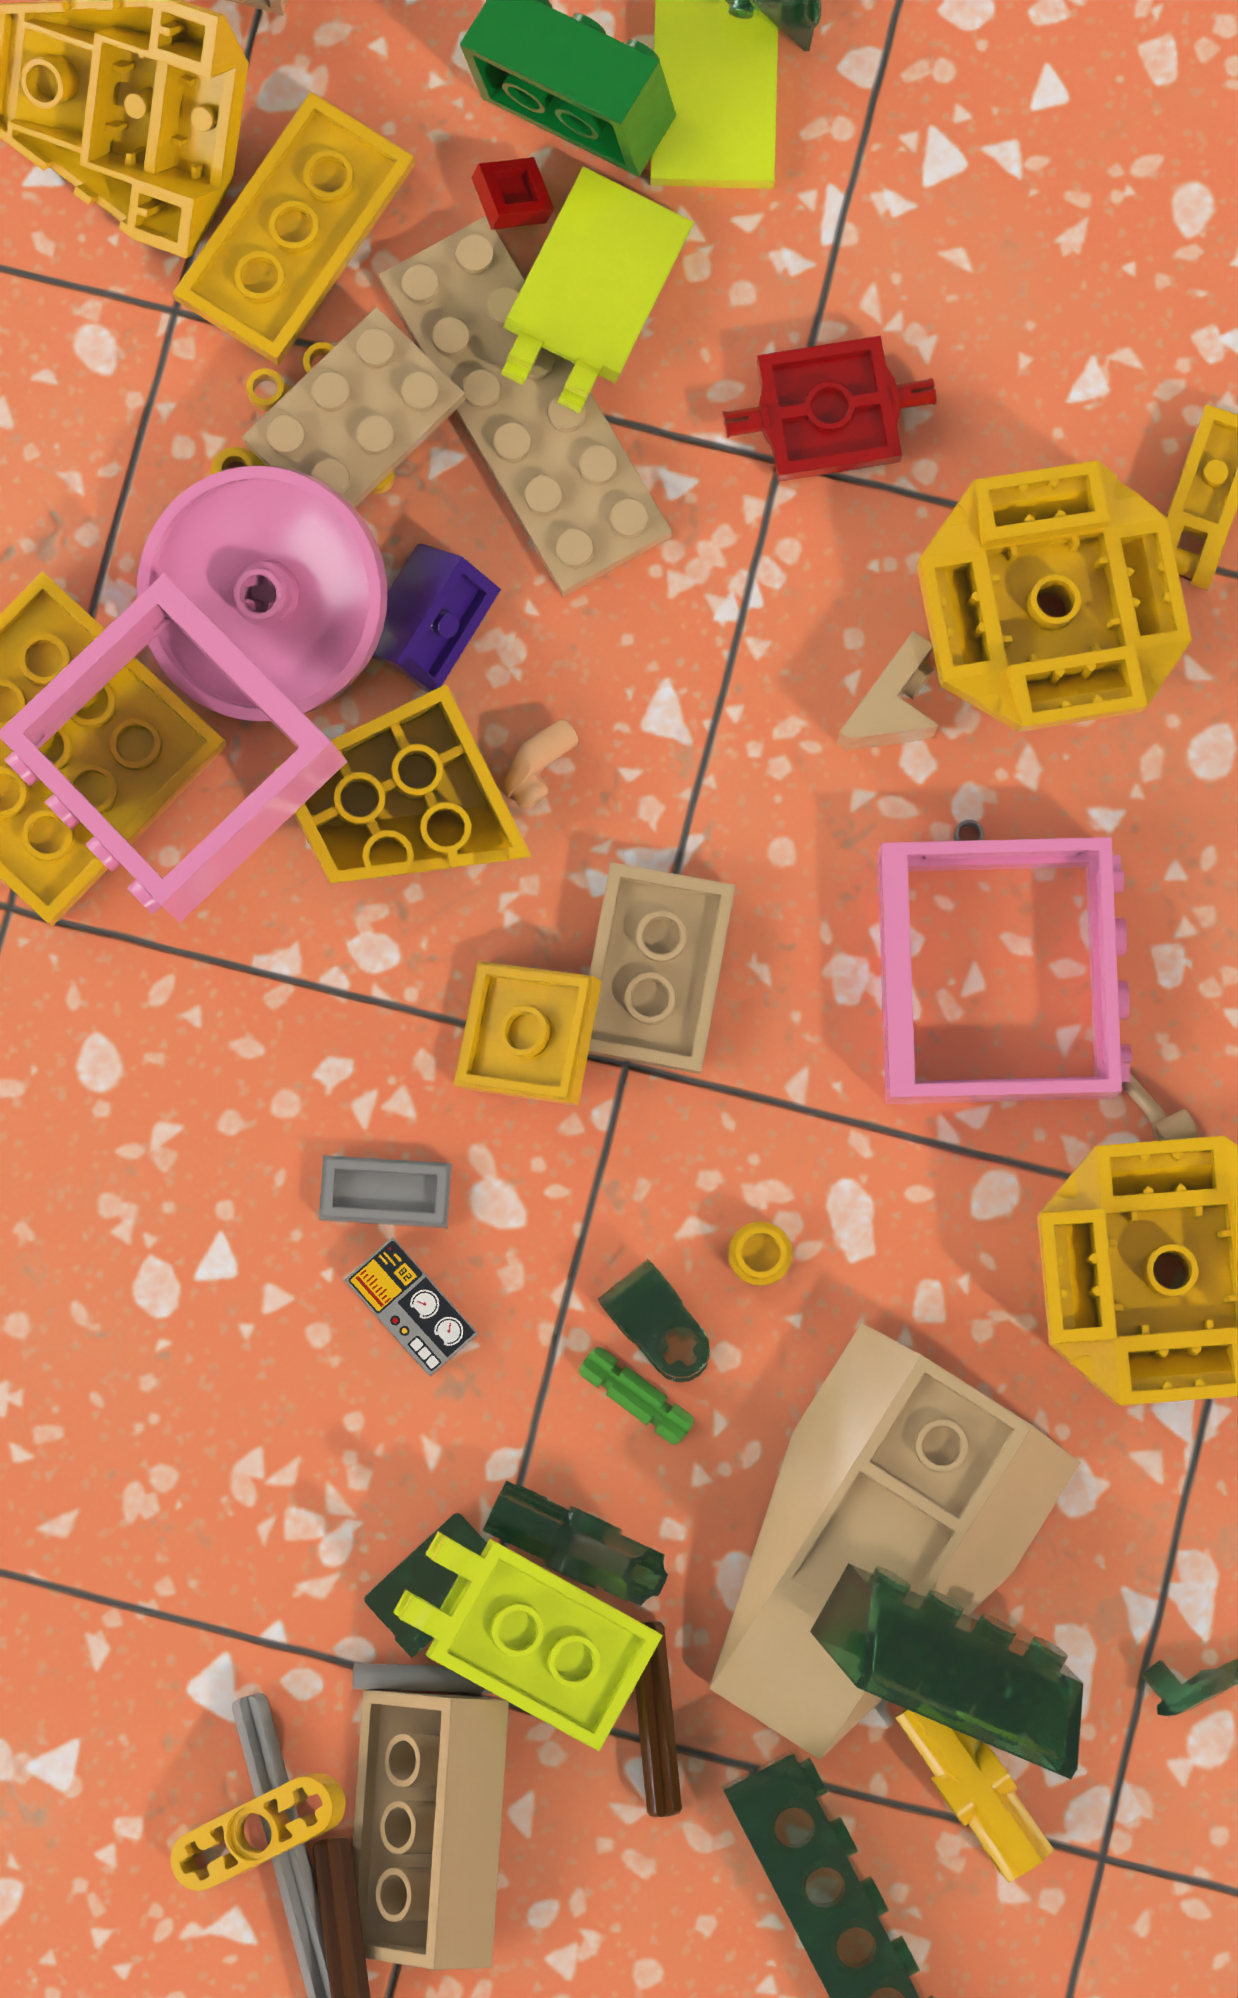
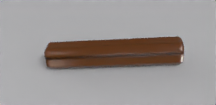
[635,1621,682,1817]
[312,1837,371,1998]

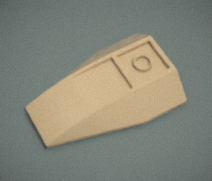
[709,1323,1081,1760]

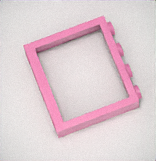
[0,573,348,923]
[877,837,1132,1104]

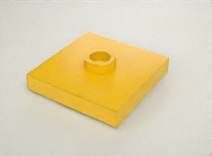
[454,961,602,1106]

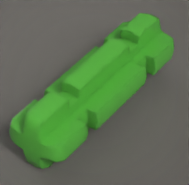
[579,1347,694,1445]

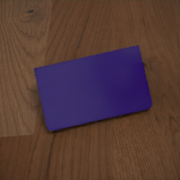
[372,544,501,692]

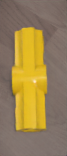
[894,1685,1055,1883]

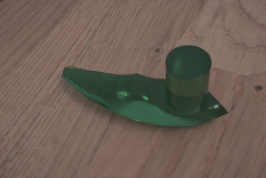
[1142,1659,1238,1716]

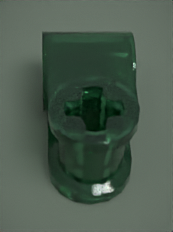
[597,1259,710,1383]

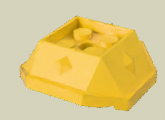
[916,460,1192,732]
[1037,1136,1238,1406]

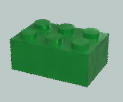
[460,0,677,177]

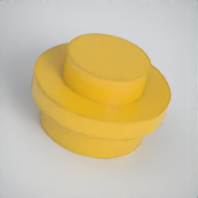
[728,1221,793,1286]

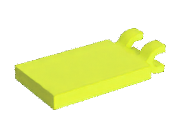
[650,0,779,189]
[501,166,694,414]
[393,1532,663,1751]

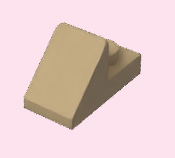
[836,630,938,751]

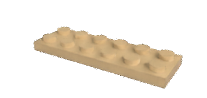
[378,216,672,597]

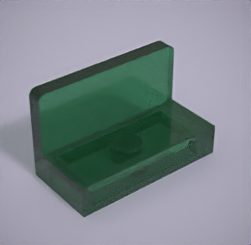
[364,1513,487,1658]

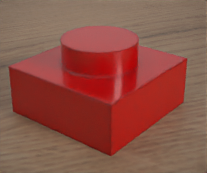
[471,157,554,230]

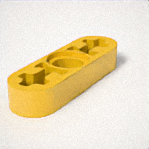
[170,1773,346,1891]

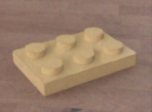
[242,307,466,508]
[588,862,736,1075]

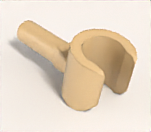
[1122,1075,1198,1141]

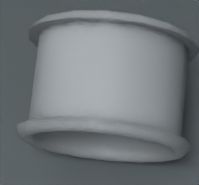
[954,820,984,841]

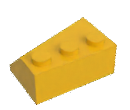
[273,684,532,884]

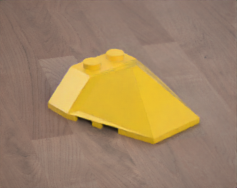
[0,0,249,258]

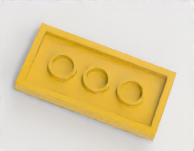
[173,92,416,366]

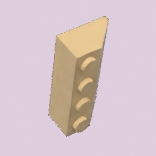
[352,1690,509,1970]

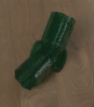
[483,1480,668,1606]

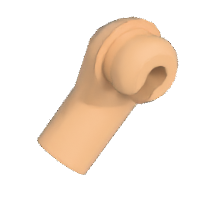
[504,719,578,810]

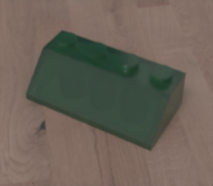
[810,1563,1083,1780]

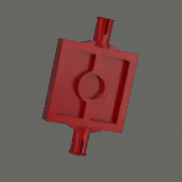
[722,335,937,482]

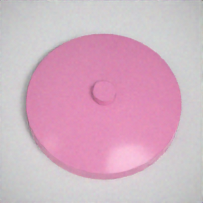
[137,466,388,721]

